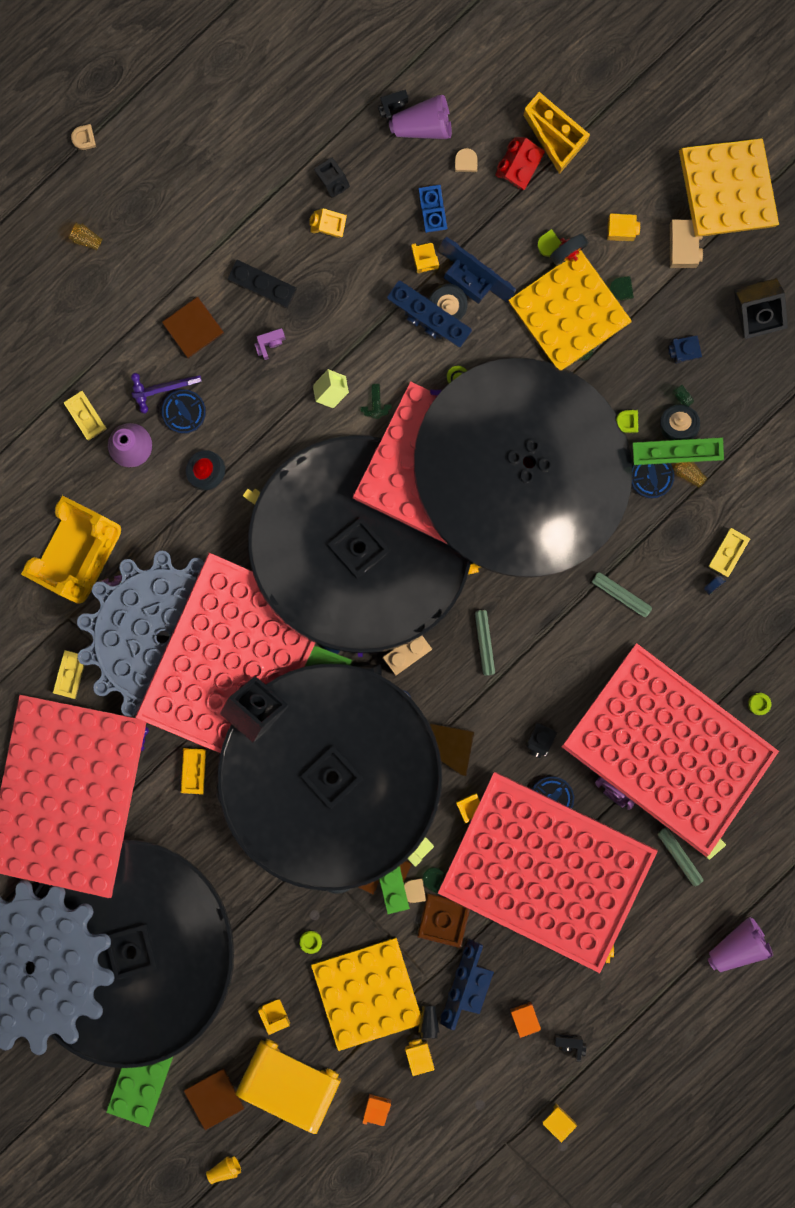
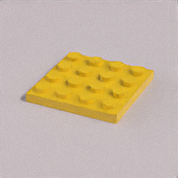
[679,139,779,237]
[508,250,632,370]
[311,937,421,1051]

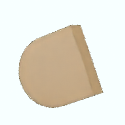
[71,124,96,150]
[455,148,477,172]
[404,878,426,903]

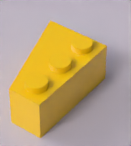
[523,92,590,174]

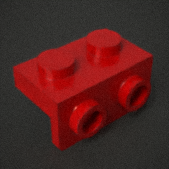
[495,137,545,190]

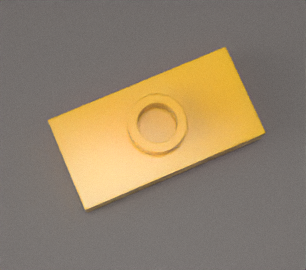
[181,748,206,794]

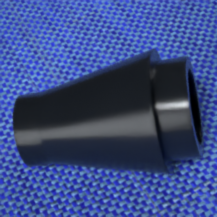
[418,1006,440,1039]

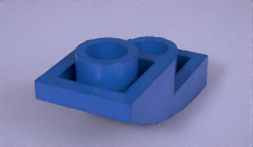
[418,185,447,233]

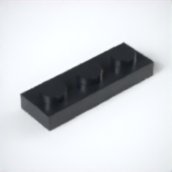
[227,260,297,309]

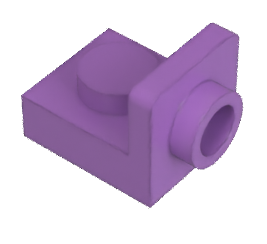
[255,328,286,360]

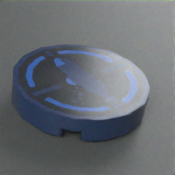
[162,390,206,434]
[632,463,674,499]
[532,776,574,809]

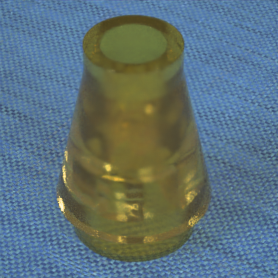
[68,222,103,250]
[673,462,707,488]

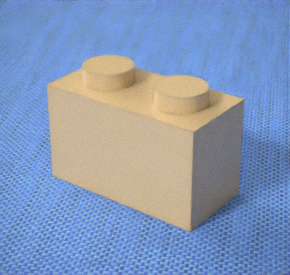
[670,220,703,268]
[383,636,432,676]

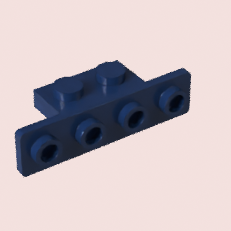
[438,237,516,304]
[387,281,472,348]
[440,939,494,1030]

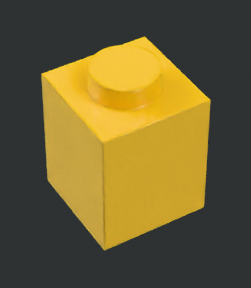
[607,214,640,241]
[405,1039,434,1076]

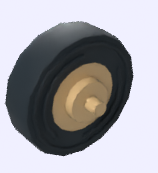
[429,284,468,320]
[660,405,700,441]

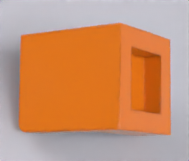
[510,1002,541,1038]
[362,1094,391,1126]

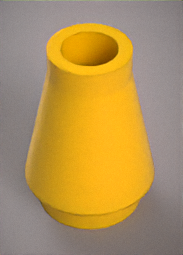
[206,1156,241,1184]

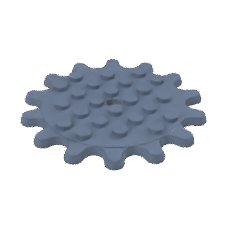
[77,551,204,717]
[0,880,114,1055]

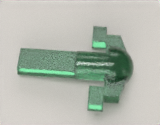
[361,384,392,419]

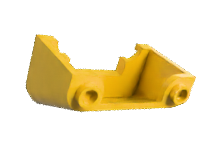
[21,495,121,604]
[235,1039,341,1134]

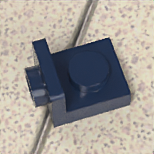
[668,335,702,363]

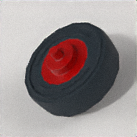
[550,234,588,265]
[186,450,225,490]

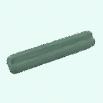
[592,572,652,617]
[475,610,495,676]
[658,827,703,886]

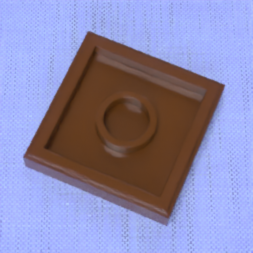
[162,297,224,359]
[417,893,470,948]
[184,1068,245,1130]

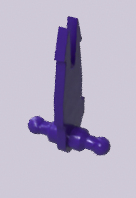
[131,373,201,413]

